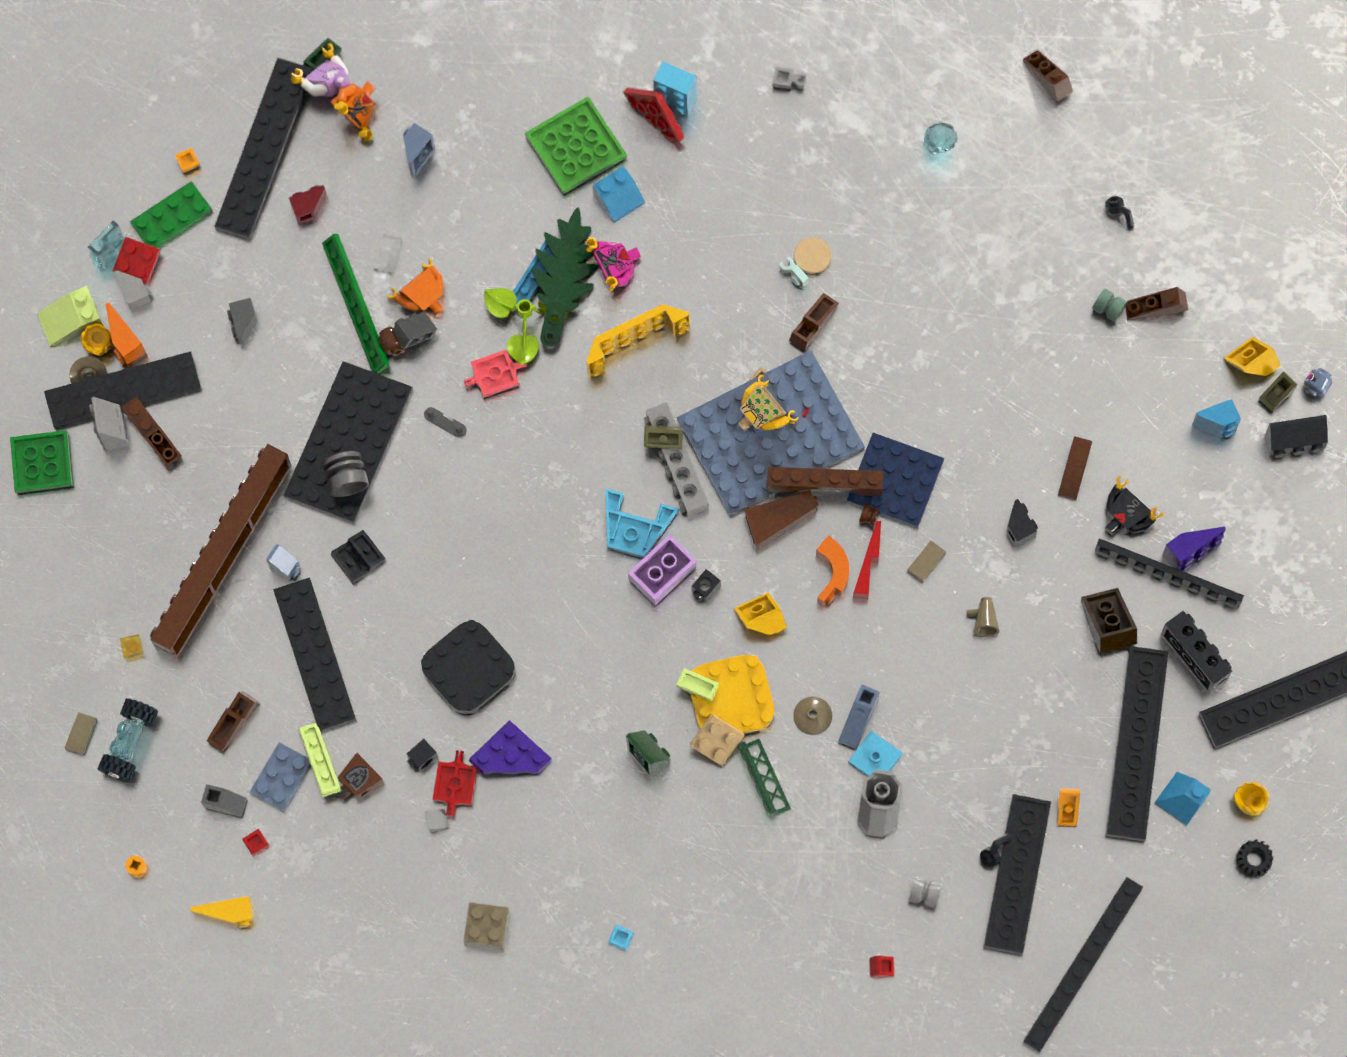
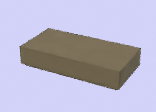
[907,541,946,583]
[64,712,97,755]

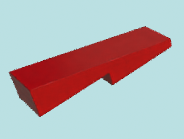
[853,521,881,599]

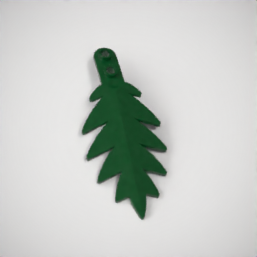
[531,207,598,347]

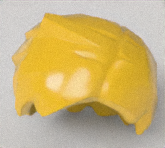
[80,323,112,356]
[1233,782,1269,816]

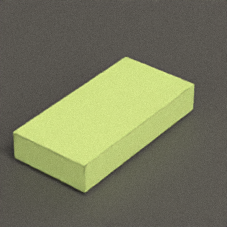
[676,668,719,702]

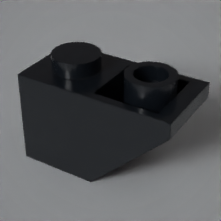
[1006,499,1038,547]

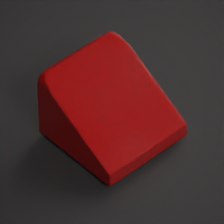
[869,955,894,977]

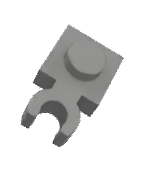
[772,67,806,89]

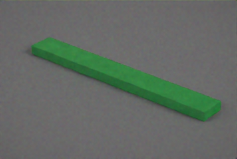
[322,234,390,374]

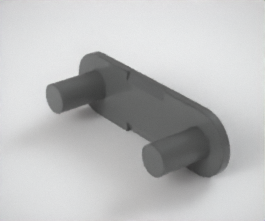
[424,407,467,437]

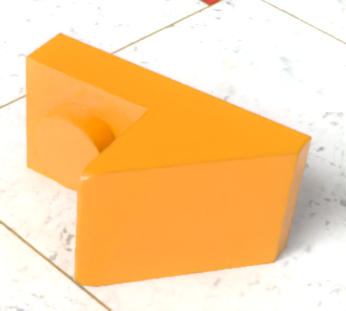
[1057,788,1080,826]

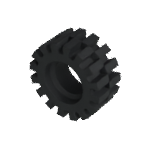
[1236,839,1274,877]

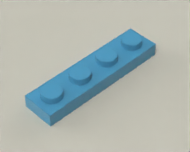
[513,240,556,307]

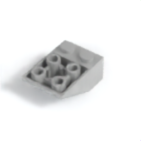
[89,397,129,451]

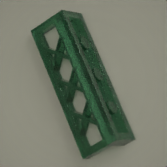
[738,739,791,819]

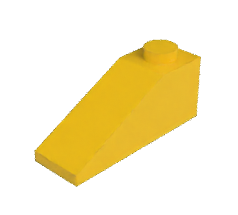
[190,896,255,928]

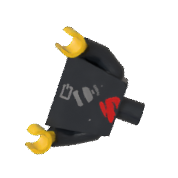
[1105,475,1164,535]

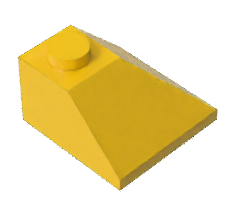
[1223,337,1281,376]
[734,592,787,635]

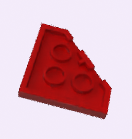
[623,88,685,142]

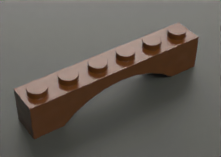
[767,467,883,496]

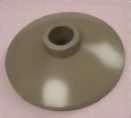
[69,356,107,383]
[793,697,832,735]

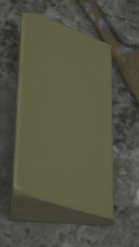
[644,426,683,449]

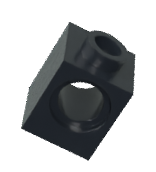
[691,569,721,603]
[406,738,438,772]

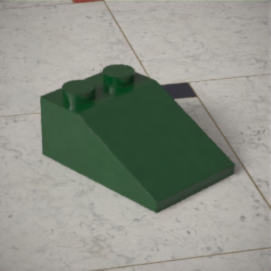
[626,730,670,778]

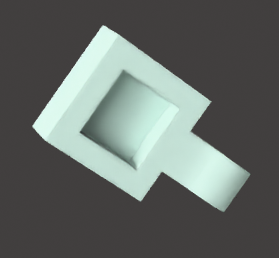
[779,257,809,289]

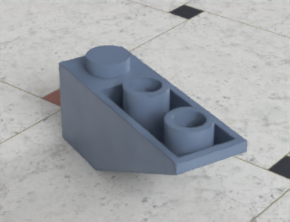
[838,684,880,749]

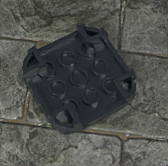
[421,620,515,714]

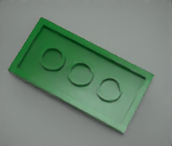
[129,181,213,248]

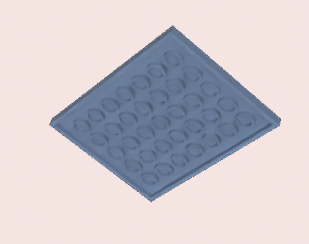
[677,350,865,517]

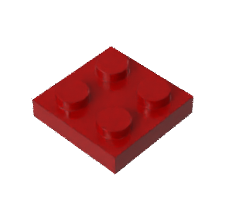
[112,236,161,284]

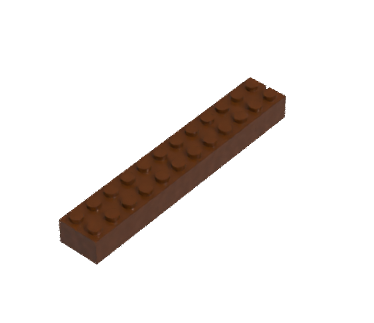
[150,443,292,660]

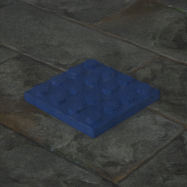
[846,433,944,529]

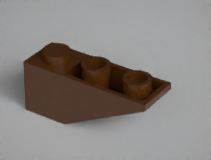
[1023,49,1073,101]
[1126,287,1188,320]

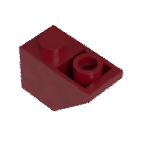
[289,185,327,224]

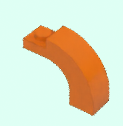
[816,535,849,607]

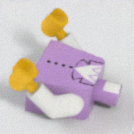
[291,44,350,97]

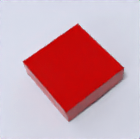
[242,828,269,856]

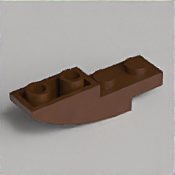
[121,396,182,468]

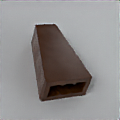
[744,490,819,550]

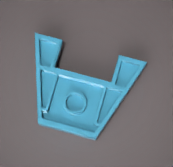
[605,488,679,558]

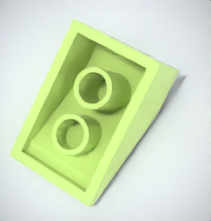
[37,286,103,347]

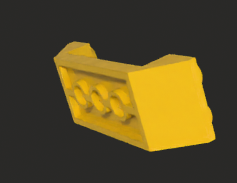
[586,304,690,377]

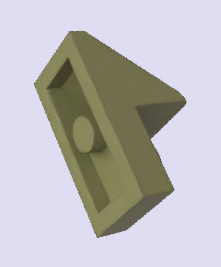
[1259,371,1298,411]

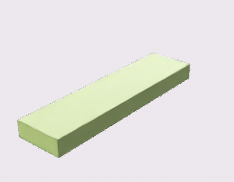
[298,723,341,797]

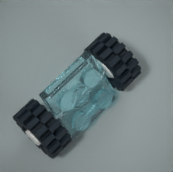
[97,698,158,782]

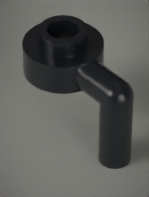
[1105,196,1134,229]
[980,833,1012,868]

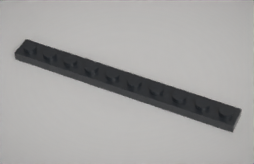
[1023,877,1143,1053]

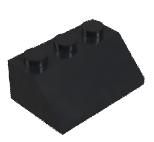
[1265,415,1328,458]

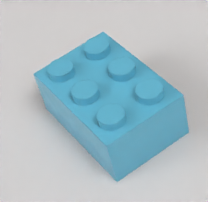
[653,61,697,117]

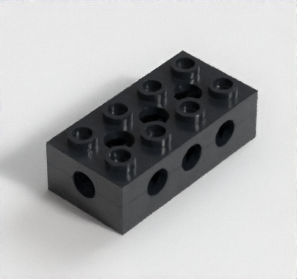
[1161,611,1232,694]

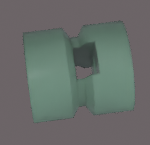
[1092,288,1128,322]

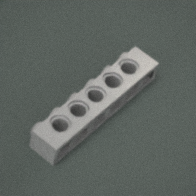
[644,402,709,517]

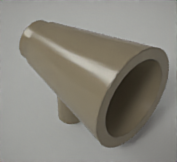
[967,597,1000,637]

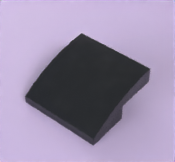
[330,530,386,583]

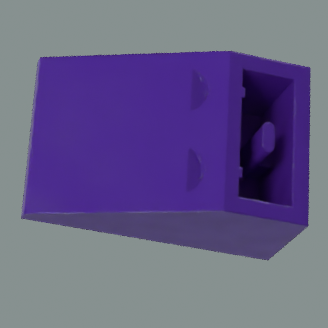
[1162,526,1226,571]

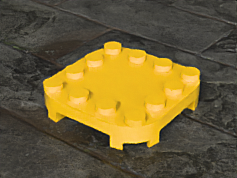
[690,655,774,734]

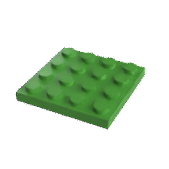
[525,96,627,194]

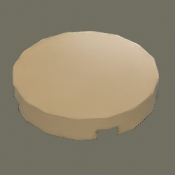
[794,237,831,275]

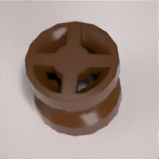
[859,504,880,527]

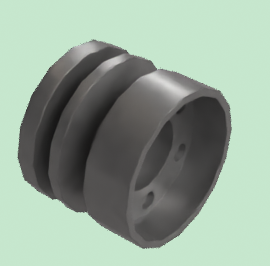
[322,451,369,497]

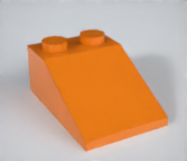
[105,302,147,368]

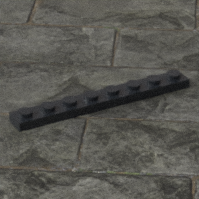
[1095,538,1244,607]

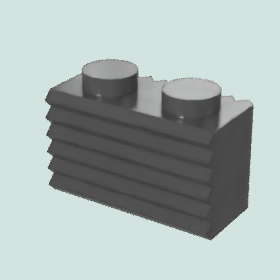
[392,311,437,349]

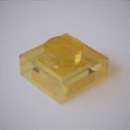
[120,634,143,658]

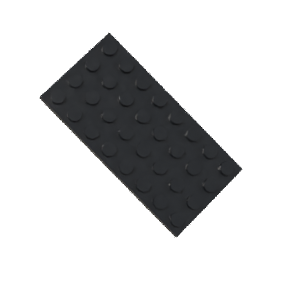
[283,361,413,524]

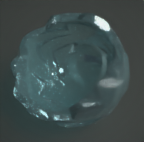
[923,122,958,155]

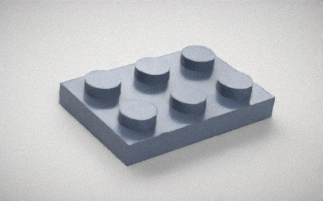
[249,742,311,812]

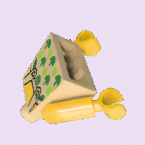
[738,375,799,431]

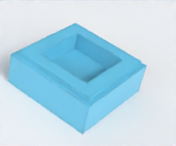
[608,925,634,951]

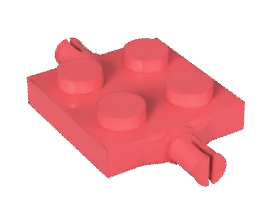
[463,350,527,398]

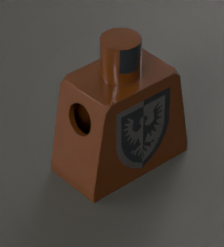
[336,753,384,801]

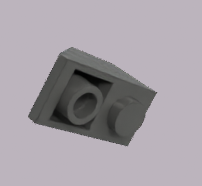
[227,298,257,344]
[201,784,247,817]

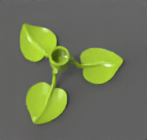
[484,288,572,365]

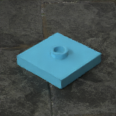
[848,731,903,776]

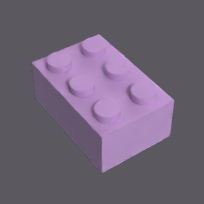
[628,534,697,605]

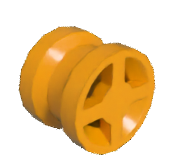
[125,855,147,878]

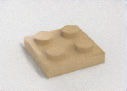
[690,713,745,766]

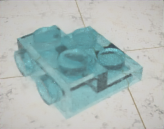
[88,220,124,269]

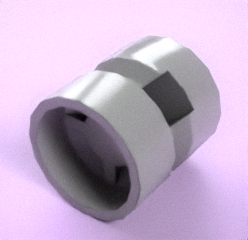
[909,876,942,908]

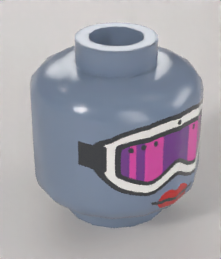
[1304,368,1332,397]

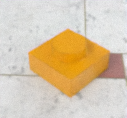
[175,147,200,173]

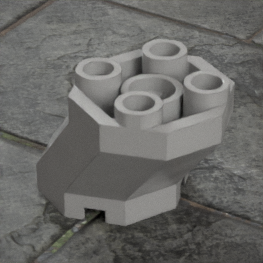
[857,770,903,837]

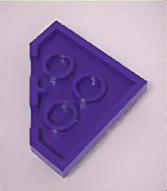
[469,720,552,774]

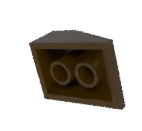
[1081,588,1137,653]

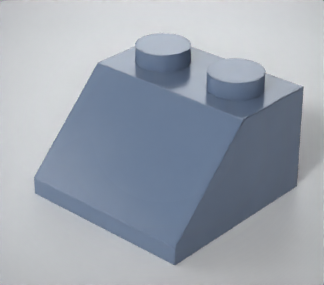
[403,123,435,177]

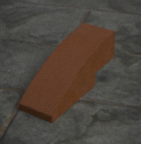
[789,293,839,351]
[1058,436,1093,500]
[206,691,259,751]

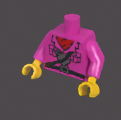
[584,237,641,291]

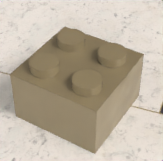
[464,902,510,951]

